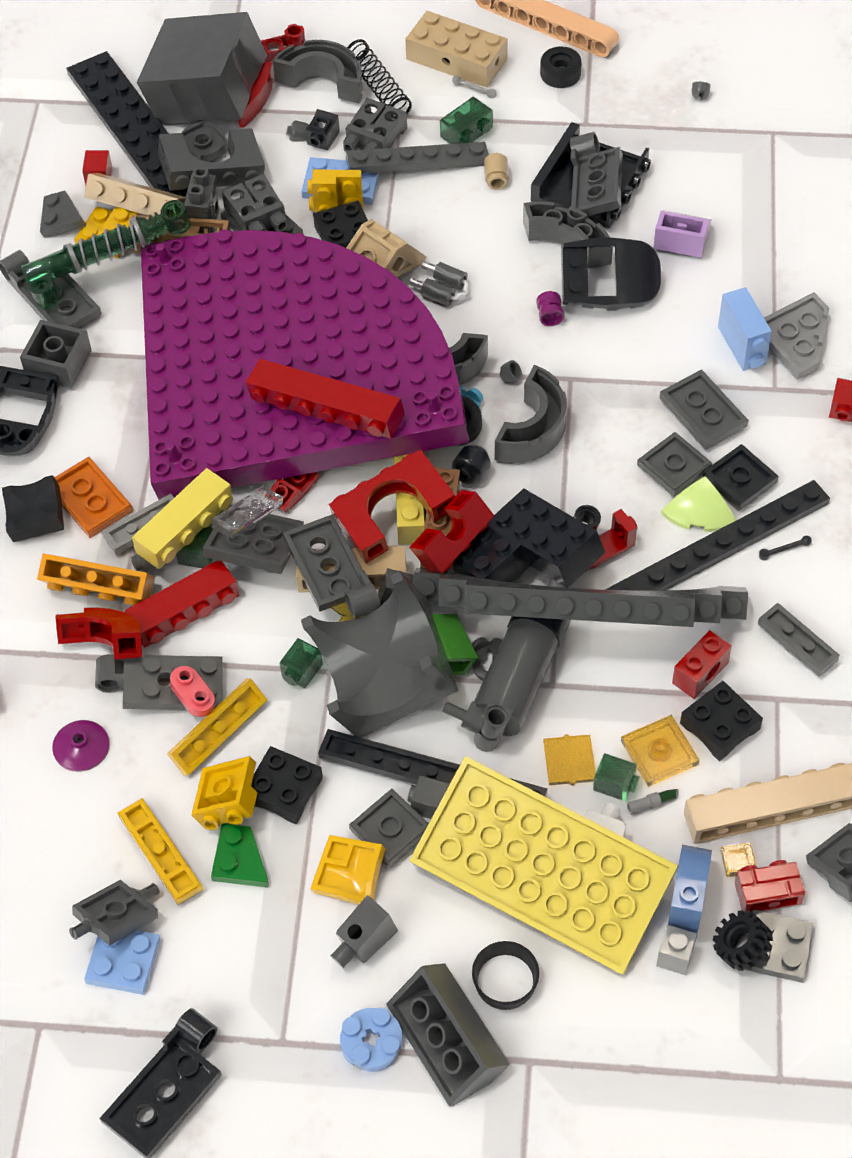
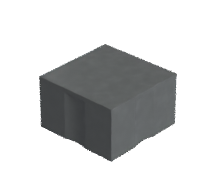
[136,12,267,124]

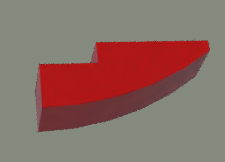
[239,62,275,128]

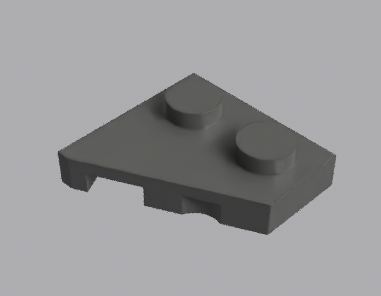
[40,190,86,238]

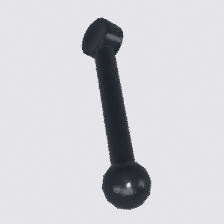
[759,535,812,560]

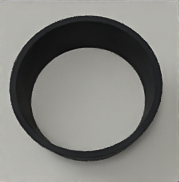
[472,941,540,1010]

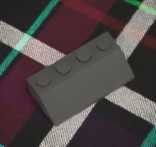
[386,963,510,1107]

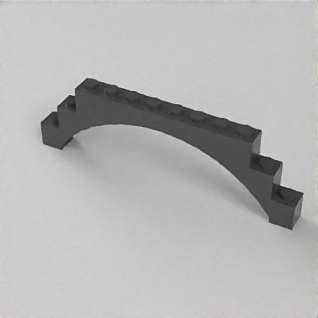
[413,568,748,627]

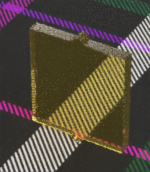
[543,734,596,786]

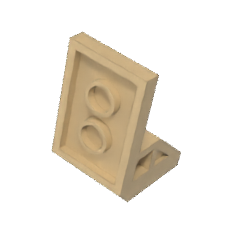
[346,219,427,277]

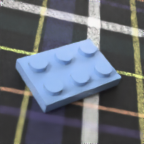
[301,157,379,205]

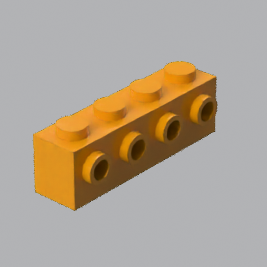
[37,553,155,606]

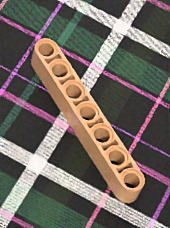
[475,0,620,57]

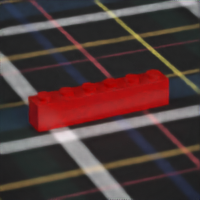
[245,359,405,439]

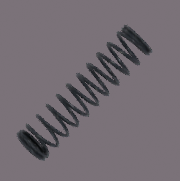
[347,39,412,119]

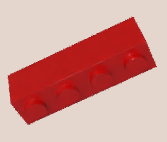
[125,561,239,648]

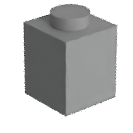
[656,925,697,975]

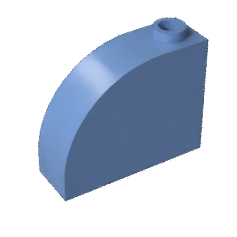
[668,844,712,942]

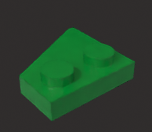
[211,823,269,888]

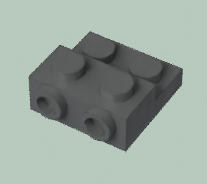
[806,823,852,902]

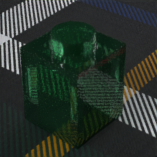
[279,638,323,689]
[593,753,640,802]

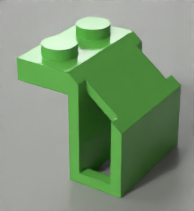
[432,614,478,675]

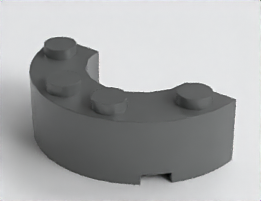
[273,40,363,104]
[449,333,488,385]
[494,365,567,464]

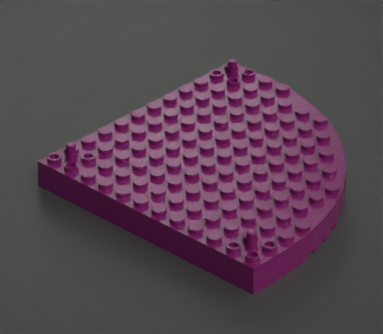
[141,229,469,500]

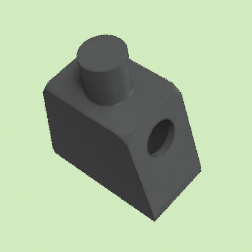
[330,895,398,968]

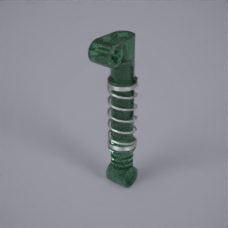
[21,200,191,308]

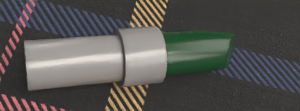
[627,789,679,814]

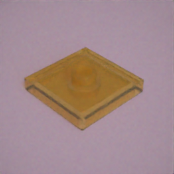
[621,715,700,787]

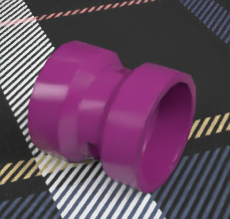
[536,291,564,327]

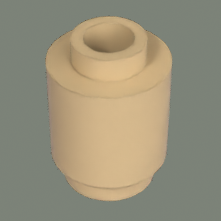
[484,153,509,190]

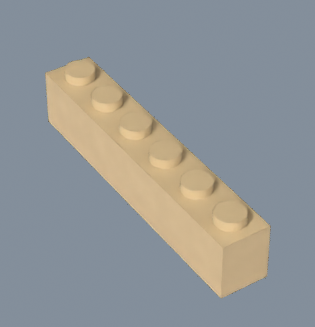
[684,763,852,844]

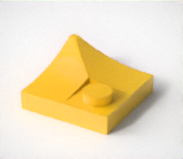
[310,835,386,905]

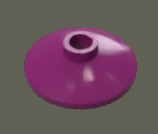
[52,720,110,772]

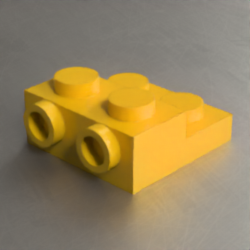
[307,169,364,213]
[74,206,138,259]
[191,756,257,830]

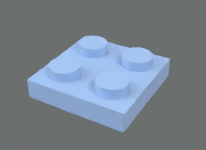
[84,930,161,995]

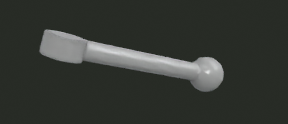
[452,76,496,98]

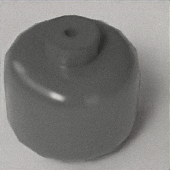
[286,120,309,142]

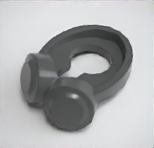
[472,637,502,681]

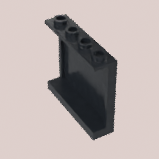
[530,122,651,229]

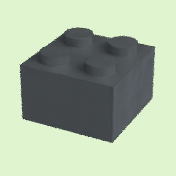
[20,319,92,388]

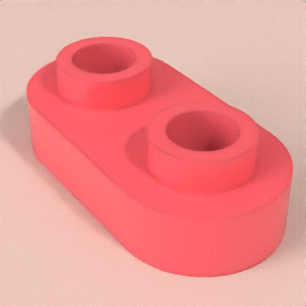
[170,666,215,717]

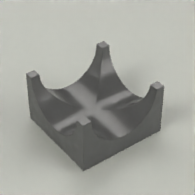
[301,571,459,738]

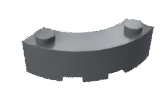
[523,202,613,268]

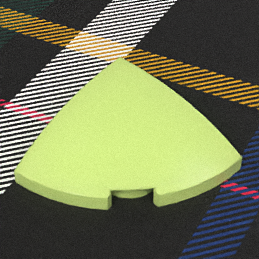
[661,476,736,532]

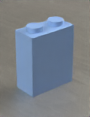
[718,287,772,371]

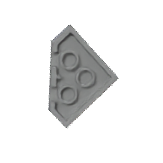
[764,292,829,379]

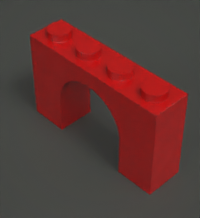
[329,449,455,564]

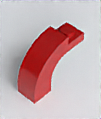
[55,607,142,659]

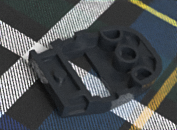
[561,237,661,311]
[0,366,59,456]

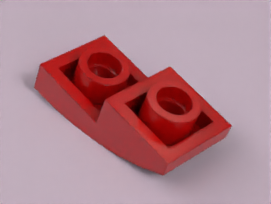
[264,472,320,513]

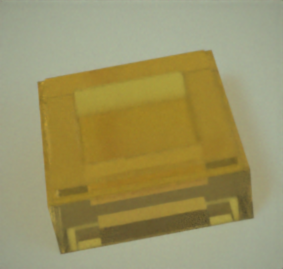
[720,842,756,877]

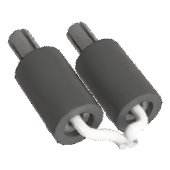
[409,261,470,306]

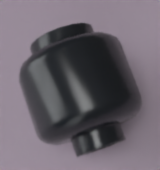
[452,445,491,484]

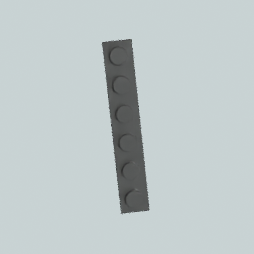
[346,142,489,174]

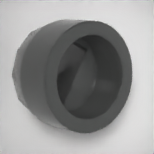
[691,81,711,100]
[500,360,522,382]

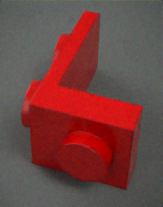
[589,509,638,569]

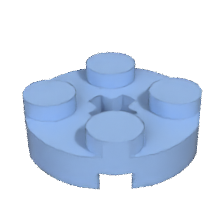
[340,1008,403,1072]

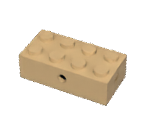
[405,11,508,88]

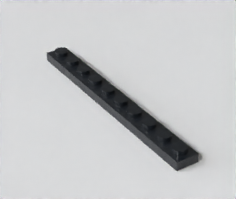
[605,480,830,591]

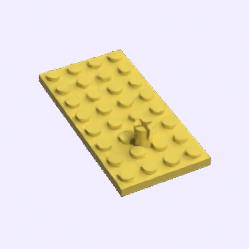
[409,756,678,975]

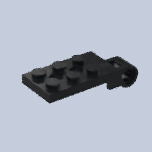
[99,1008,222,1158]

